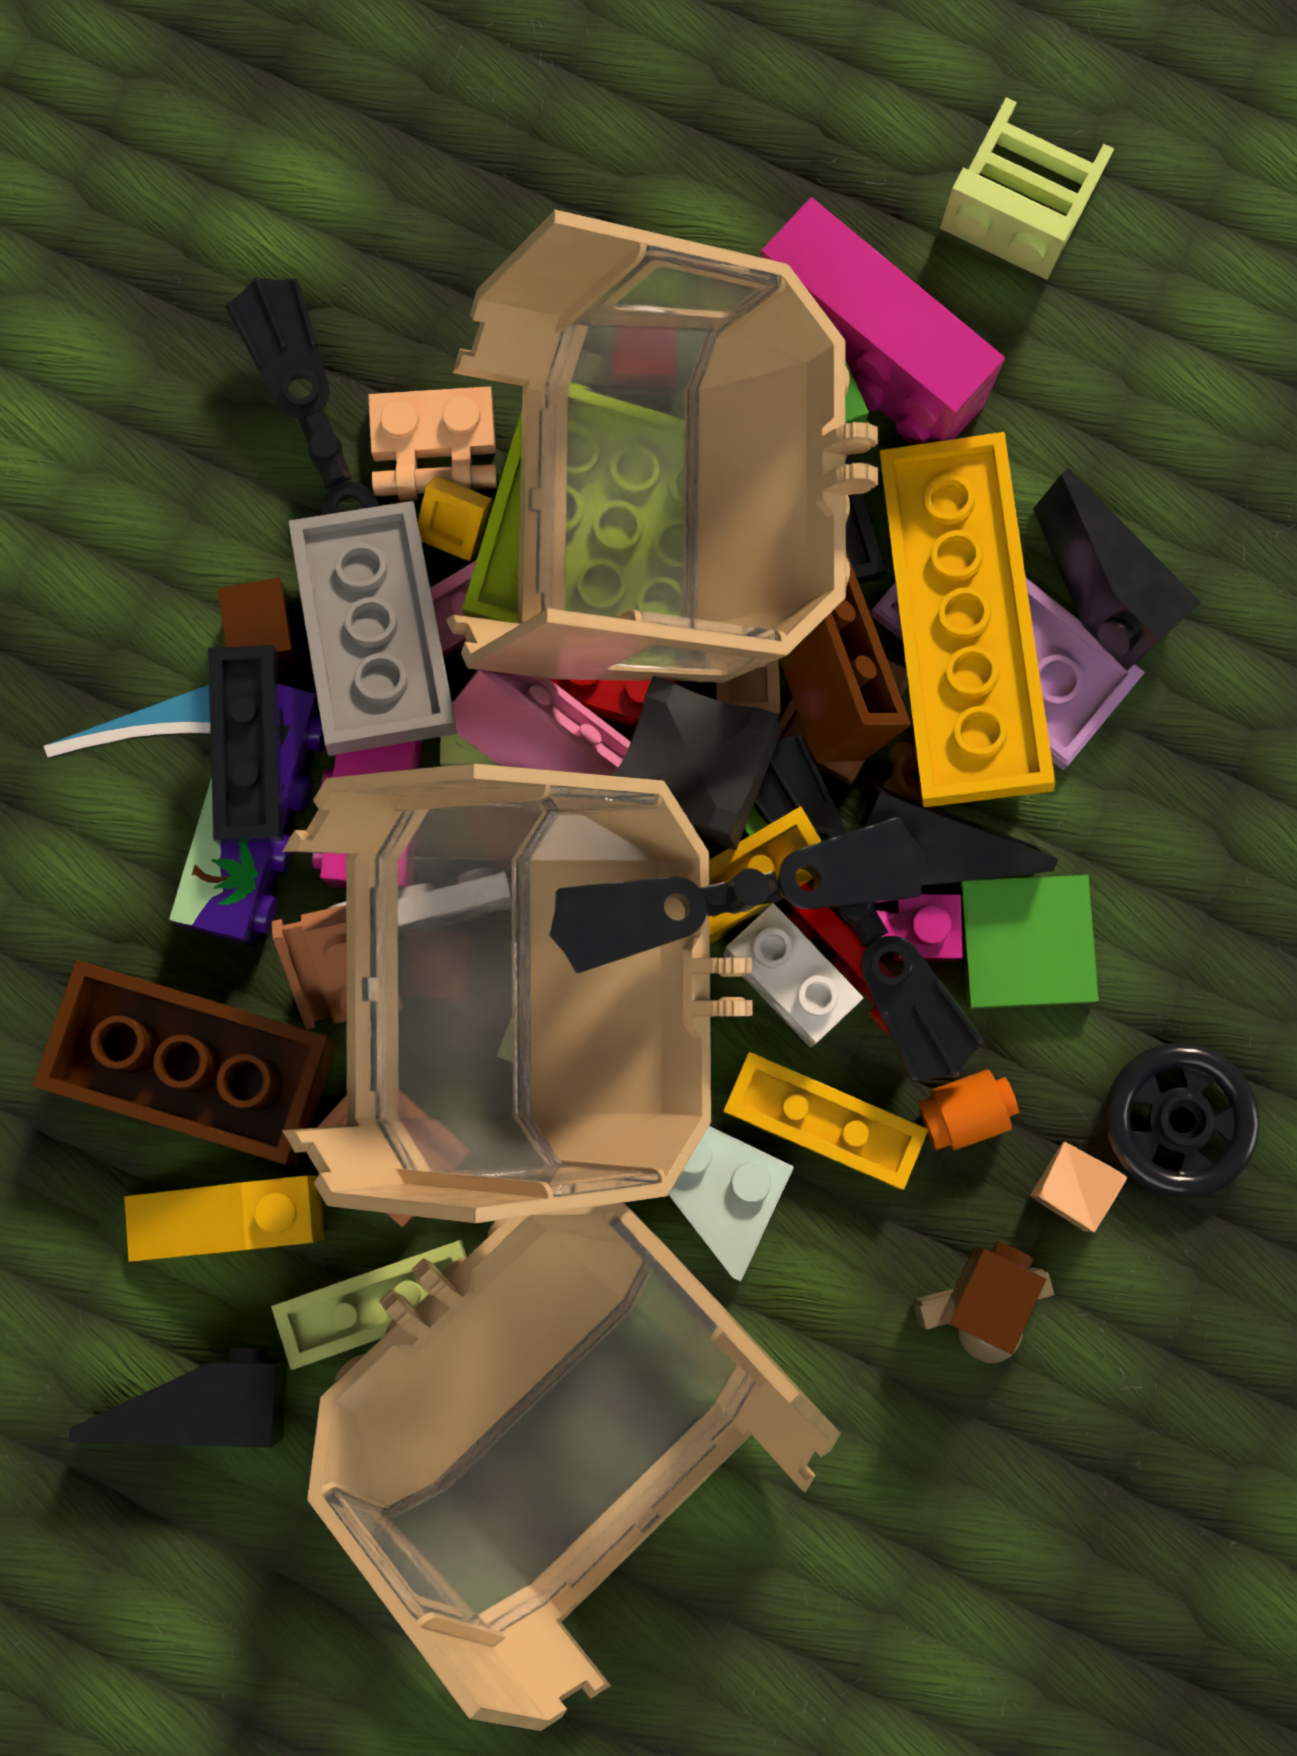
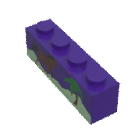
[169,684,325,947]

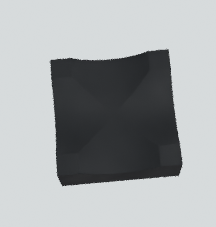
[613,677,781,850]

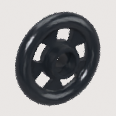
[1104,1043,1260,1198]

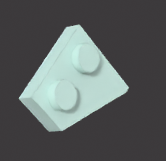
[668,1126,794,1281]

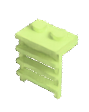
[940,98,1114,280]

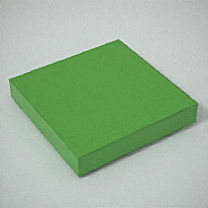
[959,875,1099,1009]

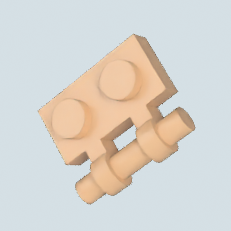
[368,386,498,501]

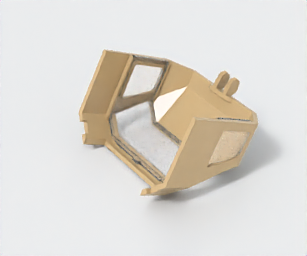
[446,210,878,683]
[282,763,753,1223]
[307,1202,841,1731]

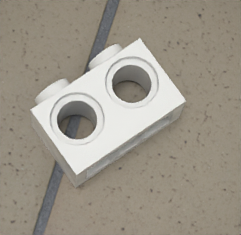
[723,903,864,1048]

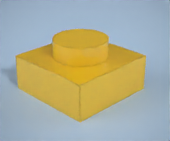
[418,476,492,562]

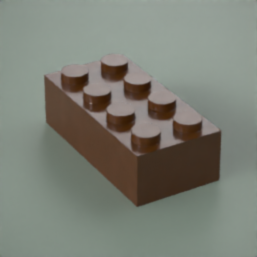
[32,960,339,1165]

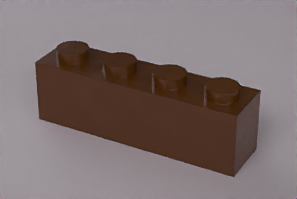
[780,551,911,762]

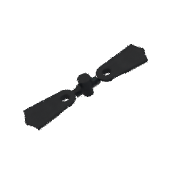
[225,277,379,515]
[753,734,984,1082]
[549,817,925,973]

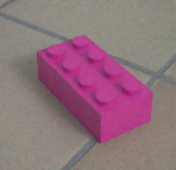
[760,197,1005,445]

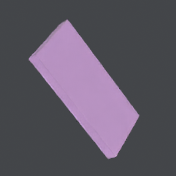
[870,578,1145,770]

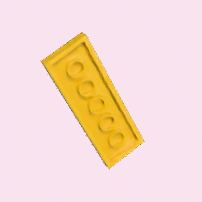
[880,432,1055,808]

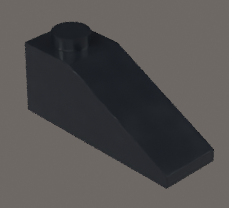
[1033,468,1201,671]
[850,783,1058,886]
[69,1346,287,1448]

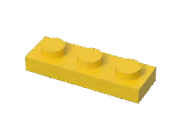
[723,1052,929,1190]

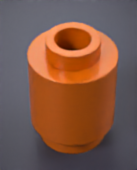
[917,1069,1019,1151]

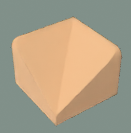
[1030,1141,1127,1233]

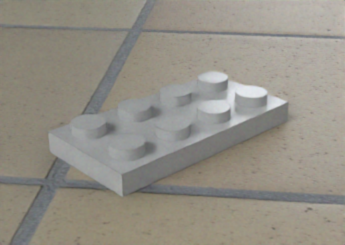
[289,501,457,756]

